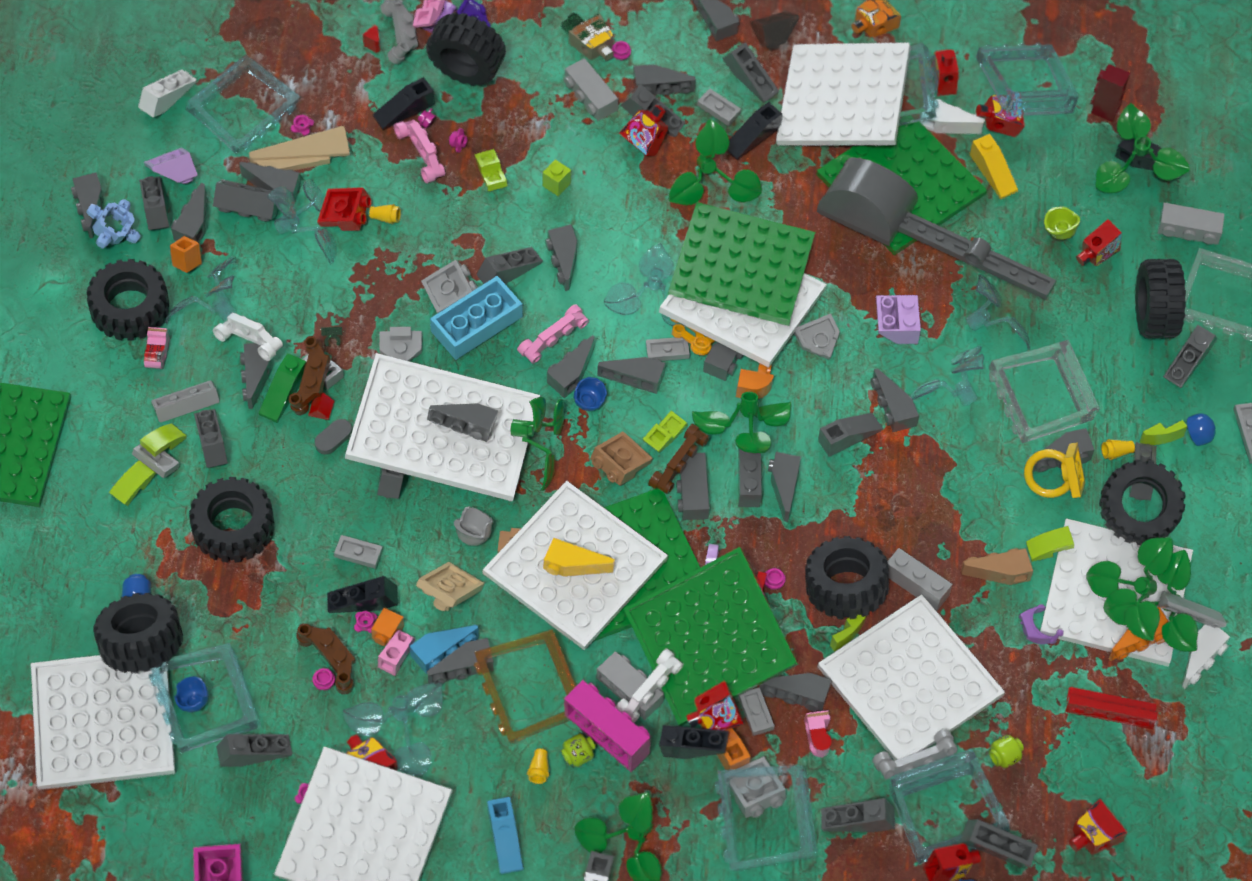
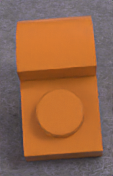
[736,363,774,399]

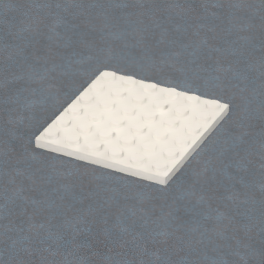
[776,43,911,145]
[659,273,827,368]
[483,481,668,650]
[1040,519,1193,667]
[817,594,1005,760]
[31,655,175,790]
[274,747,452,881]

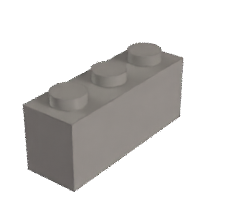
[564,58,618,121]
[1157,203,1224,245]
[888,548,952,611]
[597,652,664,720]

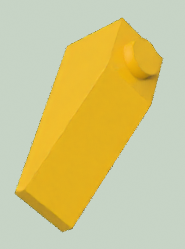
[970,134,1018,200]
[543,538,615,576]

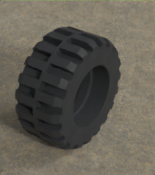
[426,13,506,86]
[86,259,169,341]
[1135,259,1186,338]
[1099,459,1186,545]
[189,477,274,563]
[805,536,889,620]
[93,593,183,674]

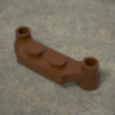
[289,336,331,415]
[648,423,710,494]
[296,623,356,695]

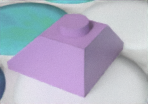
[144,148,197,184]

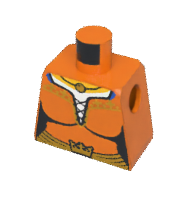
[851,0,901,38]

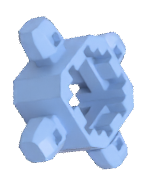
[86,199,141,248]

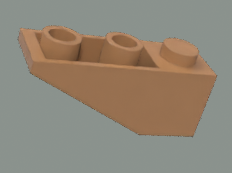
[961,548,1033,585]

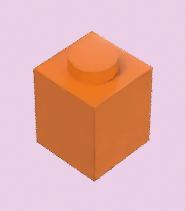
[170,236,202,273]
[371,608,404,646]

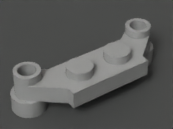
[380,0,418,64]
[872,729,958,781]

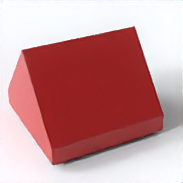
[363,25,380,53]
[308,392,335,420]

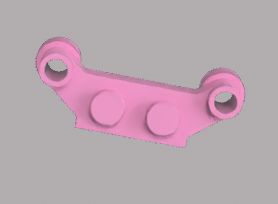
[394,119,445,184]
[517,304,589,364]

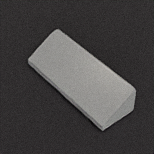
[151,380,219,422]
[1158,591,1227,628]

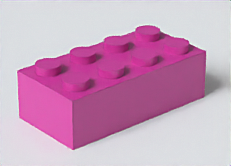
[564,680,650,772]
[193,844,243,881]

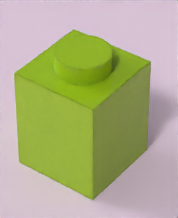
[542,159,571,196]

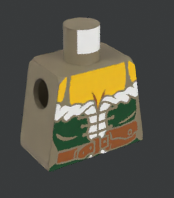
[569,13,614,61]

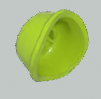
[1044,207,1080,240]

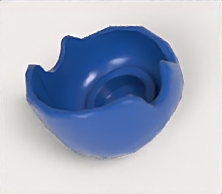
[573,377,607,411]
[1187,413,1216,446]
[174,676,209,713]

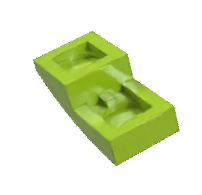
[475,149,507,192]
[643,411,688,453]
[1140,420,1187,445]
[140,423,187,457]
[109,460,156,506]
[1026,526,1074,562]
[830,615,866,652]

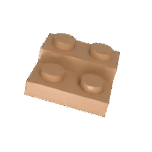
[590,432,653,486]

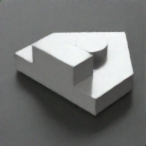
[794,314,840,360]
[379,327,422,361]

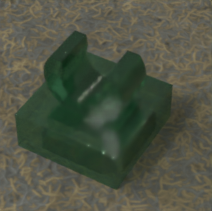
[561,12,584,35]
[321,327,343,346]

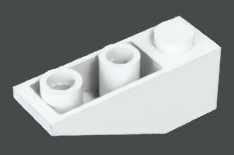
[138,70,197,117]
[919,97,985,134]
[1182,625,1230,689]

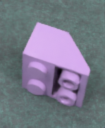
[876,295,921,344]

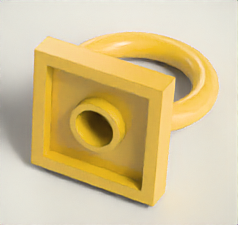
[1024,442,1085,498]

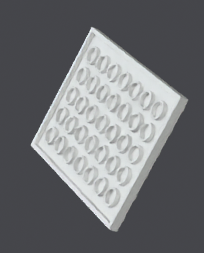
[345,353,540,501]

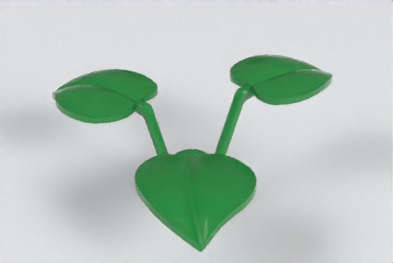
[1095,103,1190,193]
[668,119,762,205]
[692,392,791,453]
[510,397,564,491]
[1086,537,1173,641]
[1103,550,1198,652]
[574,792,661,881]

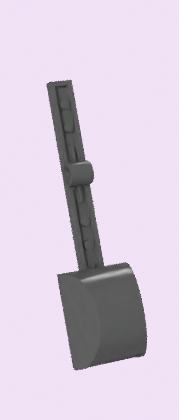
[817,158,1056,300]

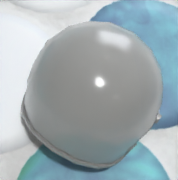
[454,507,493,546]

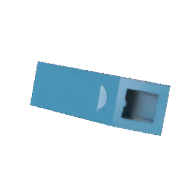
[409,625,479,674]
[487,797,523,874]

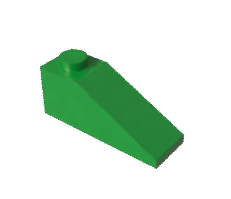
[259,353,306,423]

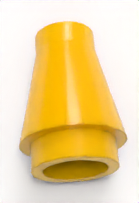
[369,204,401,224]
[1101,439,1135,460]
[527,749,549,784]

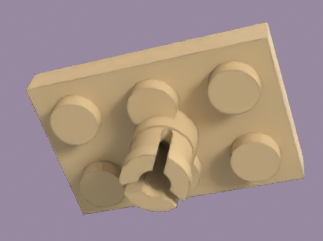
[416,562,485,611]

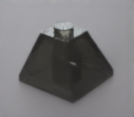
[750,11,799,50]

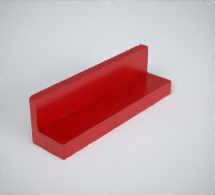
[1065,687,1158,730]

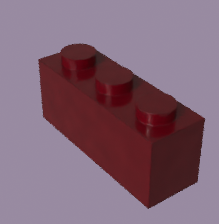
[1090,63,1130,122]

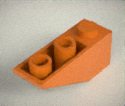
[1109,607,1168,661]
[700,723,750,773]

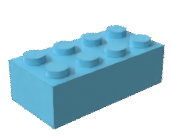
[430,276,523,360]

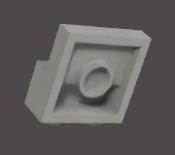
[421,260,478,313]
[724,757,786,818]

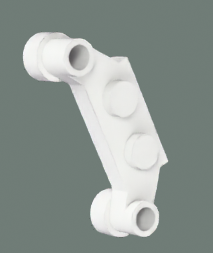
[213,313,283,361]
[615,649,683,723]

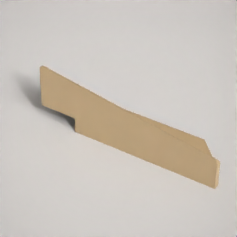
[249,126,350,171]

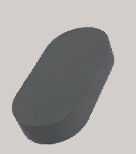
[315,419,352,454]

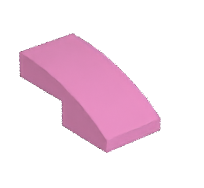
[413,0,445,28]

